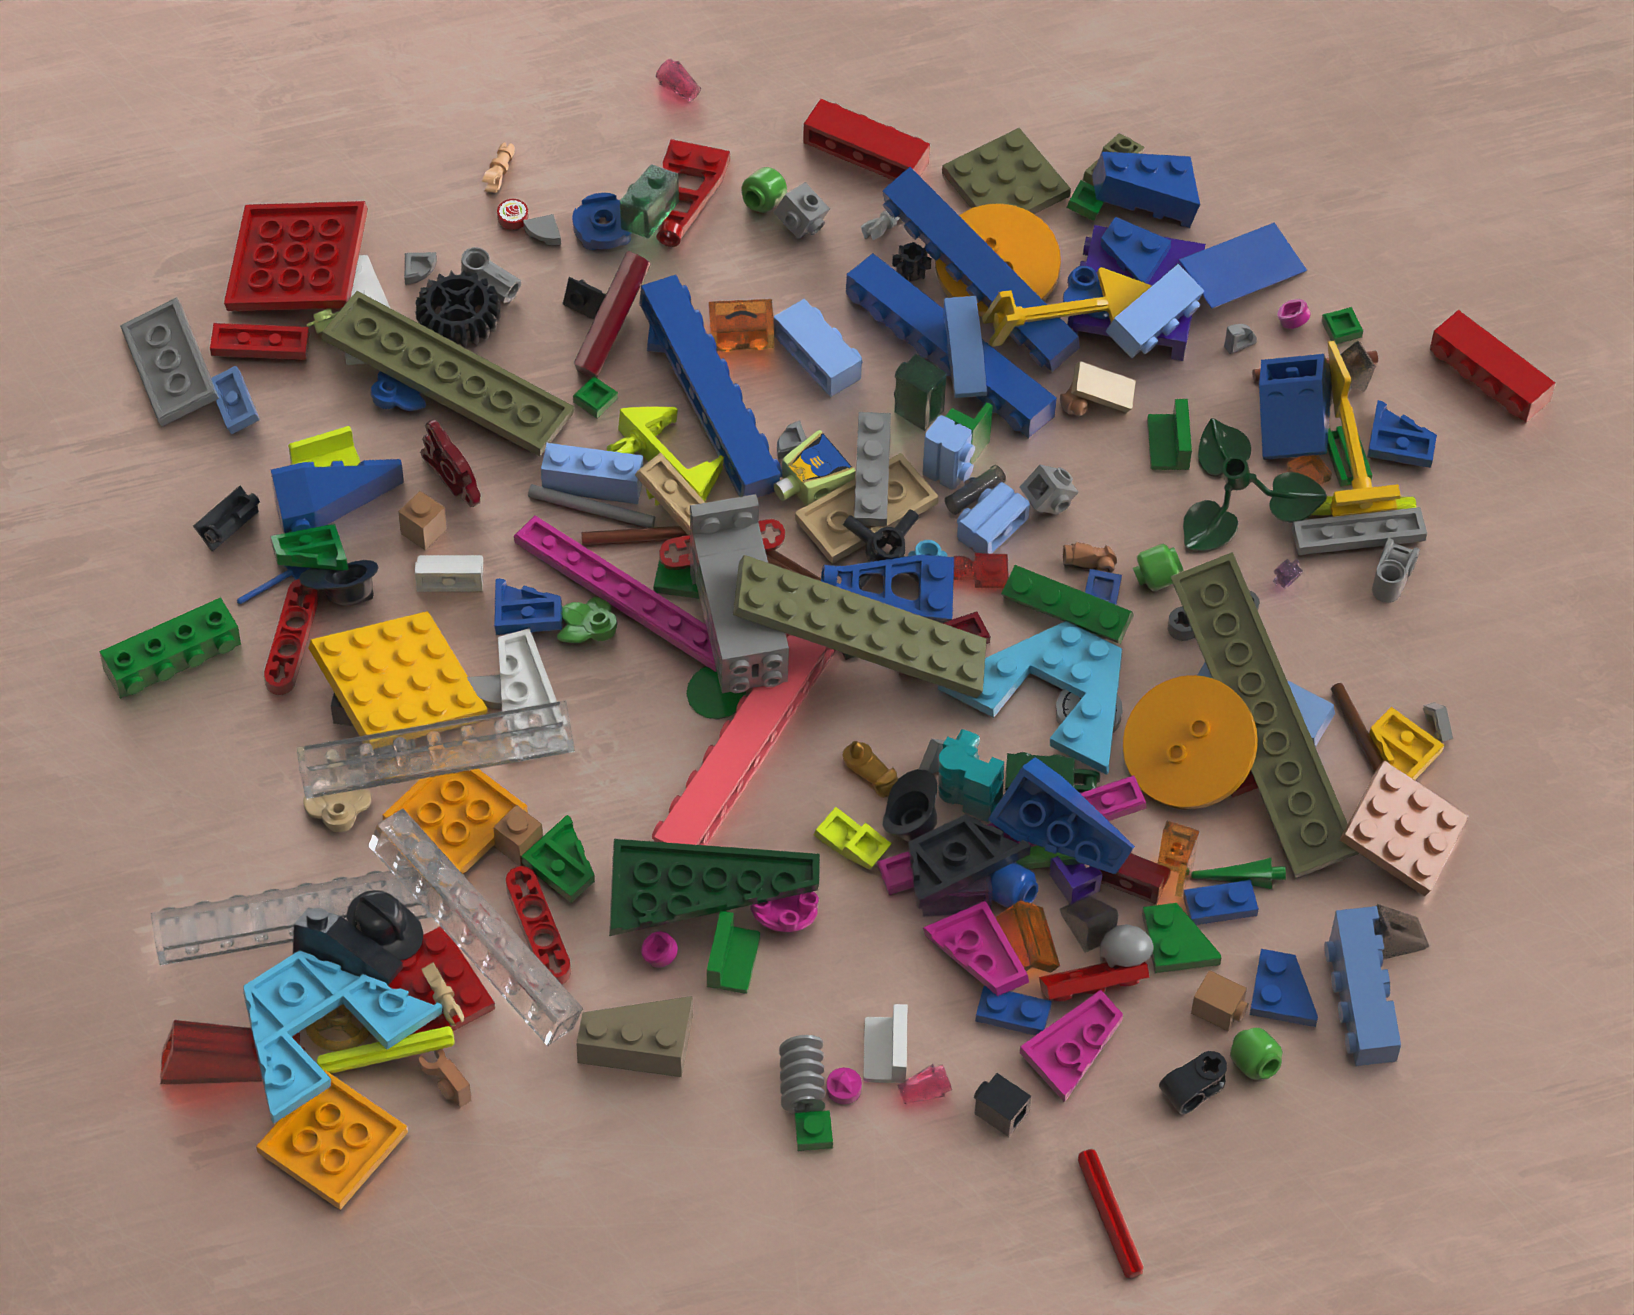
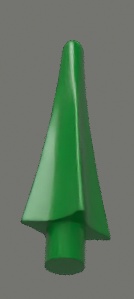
[1191,858,1286,889]

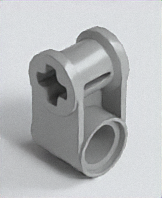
[1372,538,1420,603]

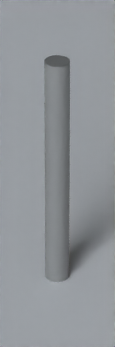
[528,484,656,528]

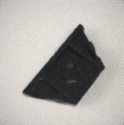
[908,814,1031,909]

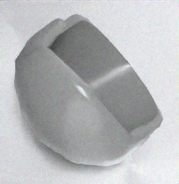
[1100,924,1153,968]

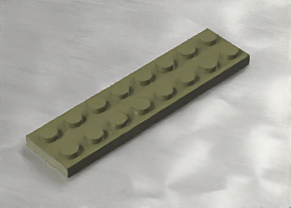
[322,291,574,457]
[733,555,987,698]

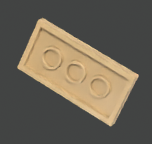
[795,453,939,564]

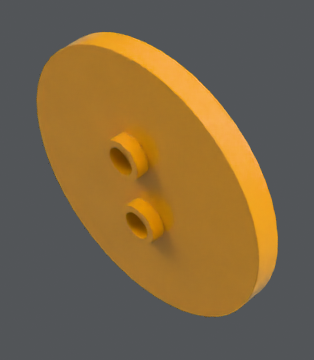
[935,204,1061,317]
[1123,675,1258,810]

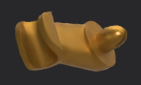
[842,741,899,798]

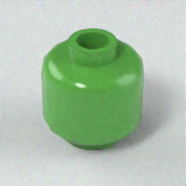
[741,167,787,213]
[1133,544,1184,592]
[1230,1028,1283,1080]

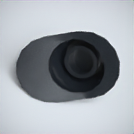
[299,560,379,606]
[882,769,937,841]
[346,890,423,960]

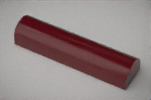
[574,251,651,378]

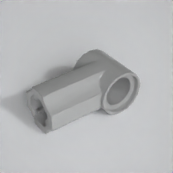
[461,247,521,304]

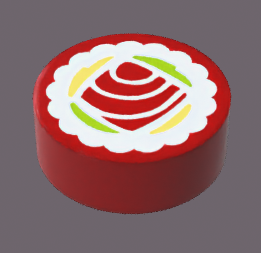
[497,199,529,230]

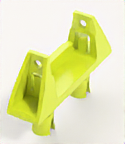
[607,407,724,506]

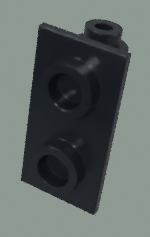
[563,277,629,319]
[193,485,260,551]

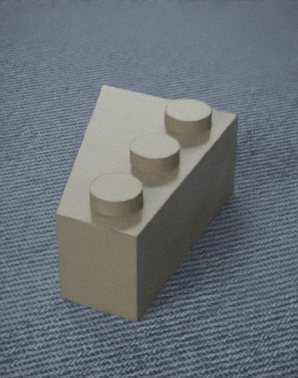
[576,996,693,1077]

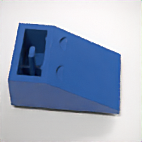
[1259,354,1332,460]

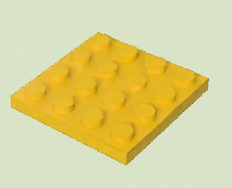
[308,611,488,748]

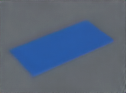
[1179,222,1307,309]

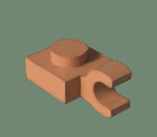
[419,1049,472,1108]

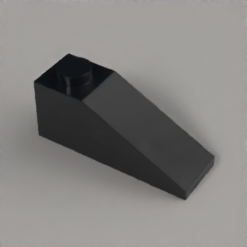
[293,907,403,985]

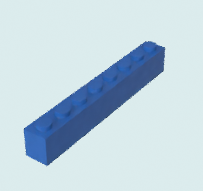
[882,167,1080,372]
[846,253,1057,439]
[639,274,782,498]

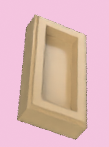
[1071,361,1136,413]

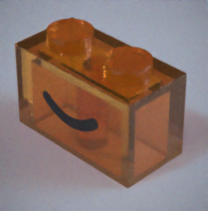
[709,299,774,352]

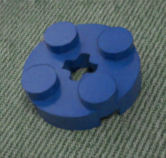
[572,193,635,250]

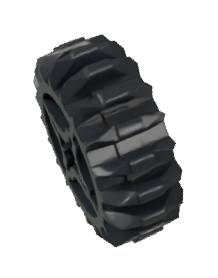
[415,270,501,348]

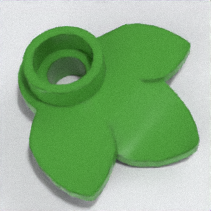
[557,597,618,643]

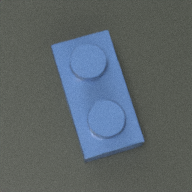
[211,366,260,434]

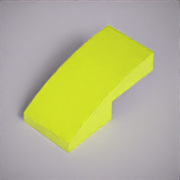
[813,807,892,870]

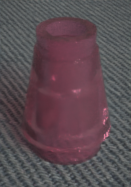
[655,59,701,102]
[897,1064,952,1104]

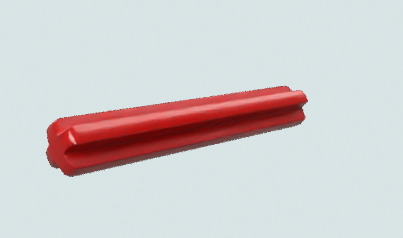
[1078,1149,1144,1279]

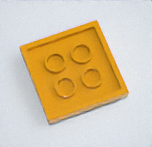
[382,749,528,879]
[256,1069,408,1210]

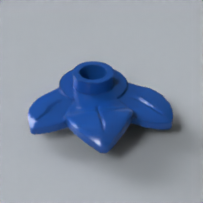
[1063,266,1109,319]
[370,371,426,411]

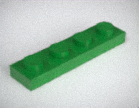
[1001,565,1134,644]

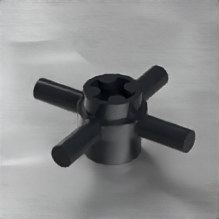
[843,509,919,590]

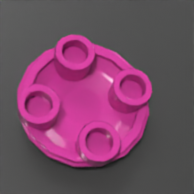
[750,892,819,932]

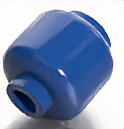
[985,862,1039,911]

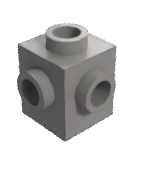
[773,182,830,239]
[1019,465,1079,515]

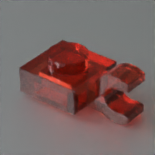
[953,553,1009,588]

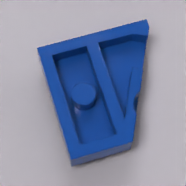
[1367,400,1437,468]
[494,578,562,635]
[1250,949,1318,1027]

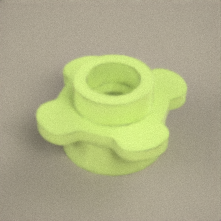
[306,308,339,334]

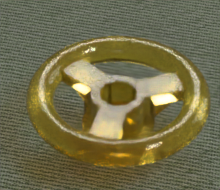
[305,1004,370,1052]

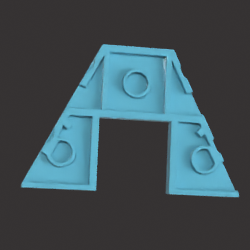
[938,621,1122,775]
[243,950,443,1124]

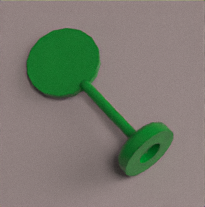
[686,667,746,719]

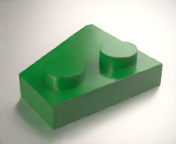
[271,524,348,571]
[521,815,595,903]
[1142,903,1222,973]

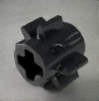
[892,242,932,282]

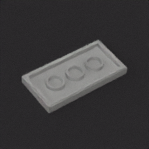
[120,297,219,427]

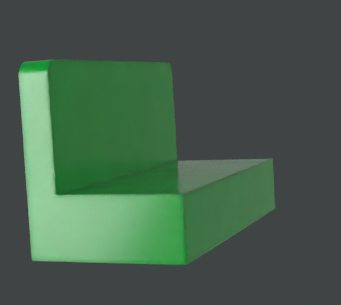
[1147,399,1192,470]
[945,403,993,464]
[707,910,760,994]

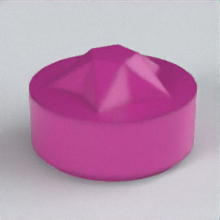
[1277,299,1311,329]
[641,931,678,968]
[826,1067,862,1105]

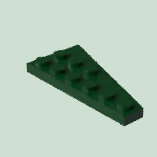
[609,839,820,936]

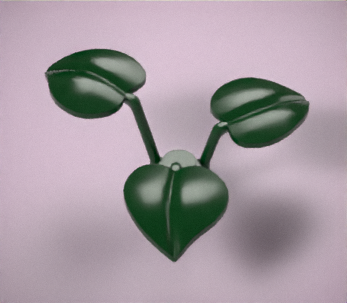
[1183,418,1327,551]

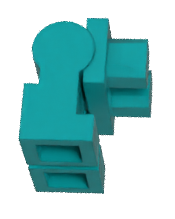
[938,729,1004,823]

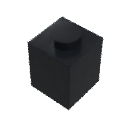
[974,1073,1031,1137]

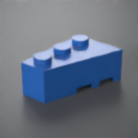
[1092,152,1200,228]

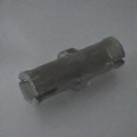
[944,465,1006,515]

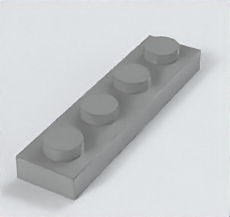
[854,412,891,526]
[1292,507,1427,555]

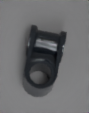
[1159,1051,1227,1115]

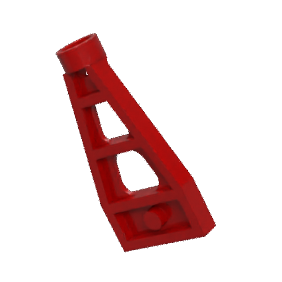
[656,139,730,247]

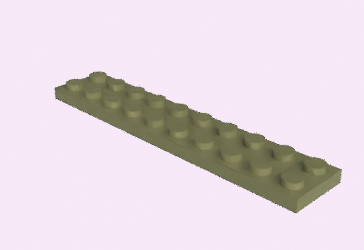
[1171,552,1359,879]

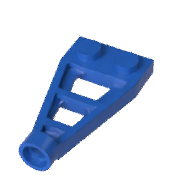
[821,554,954,623]

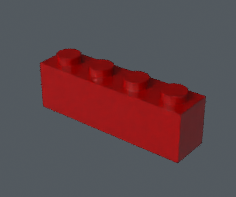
[803,99,930,181]
[1430,310,1556,423]

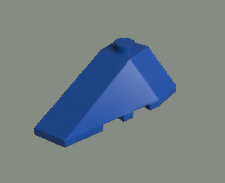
[271,459,404,533]
[988,757,1135,875]

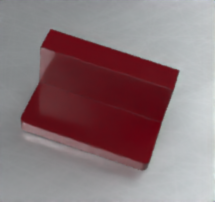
[1099,853,1171,905]

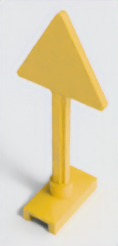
[982,267,1152,347]
[1327,341,1401,517]

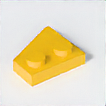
[1369,707,1444,780]

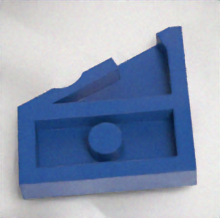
[1100,217,1171,284]

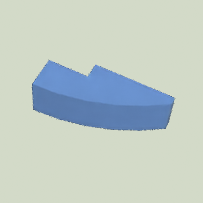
[943,296,987,398]

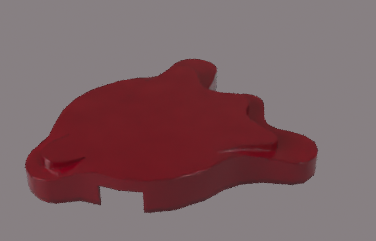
[420,419,481,507]

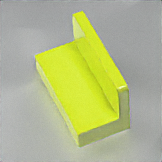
[288,426,361,467]

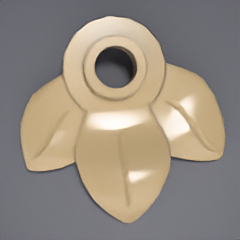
[303,777,371,832]

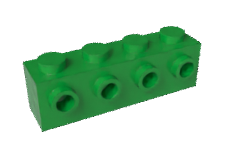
[99,597,241,699]

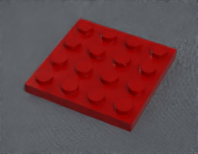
[224,201,368,311]

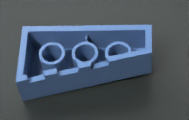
[1324,906,1401,1066]

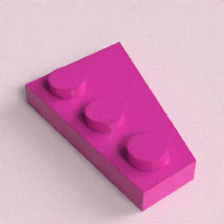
[923,901,1029,996]
[1019,990,1123,1102]

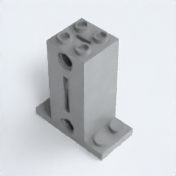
[690,494,789,693]

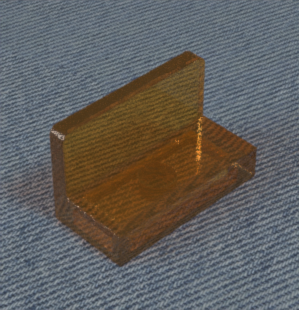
[1158,820,1200,898]
[995,900,1060,973]

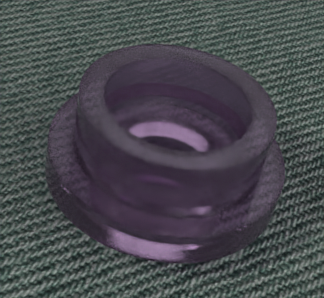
[1273,559,1304,589]

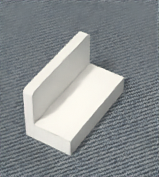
[415,555,483,592]
[863,1004,908,1083]

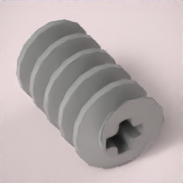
[779,1035,825,1114]

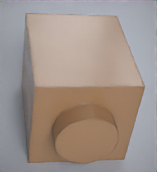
[398,491,447,551]
[494,805,543,866]
[1191,970,1249,1031]

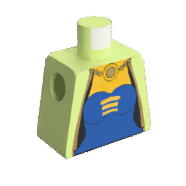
[774,430,856,506]

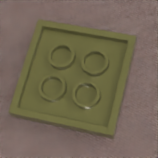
[942,128,1071,214]

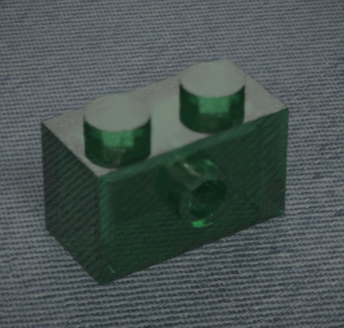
[620,164,680,239]
[894,354,947,431]

